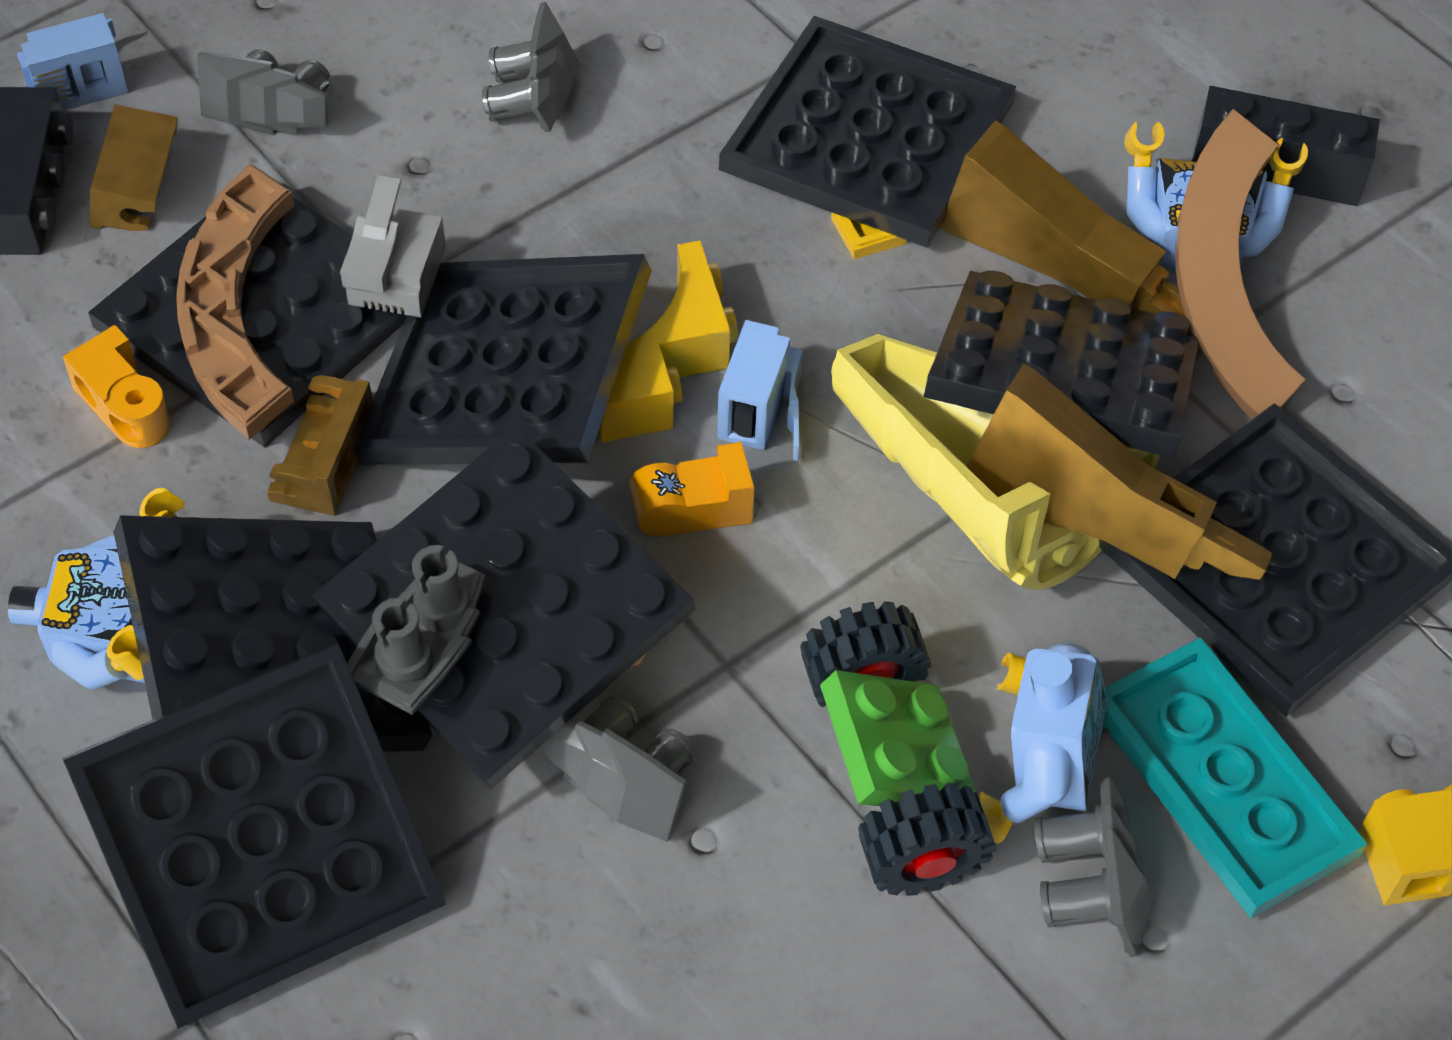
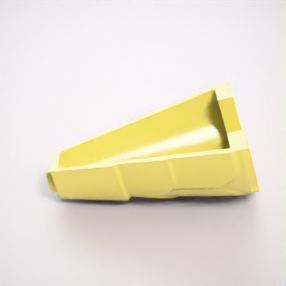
[831,334,1160,590]

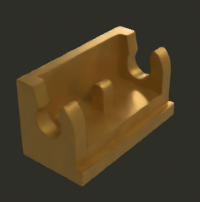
[90,104,178,231]
[267,375,373,516]

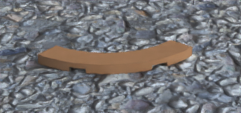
[1175,109,1306,419]
[177,164,295,440]

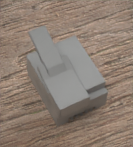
[340,175,446,317]

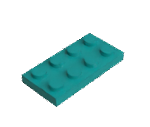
[1103,637,1367,919]

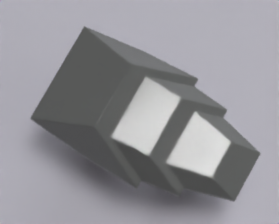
[482,2,580,132]
[197,49,330,136]
[347,545,486,715]
[538,696,695,842]
[1034,777,1154,957]

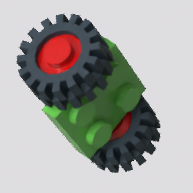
[800,601,996,896]

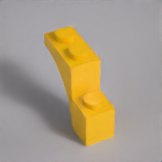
[599,240,738,443]

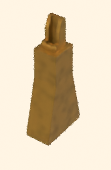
[940,120,1185,317]
[966,364,1272,580]

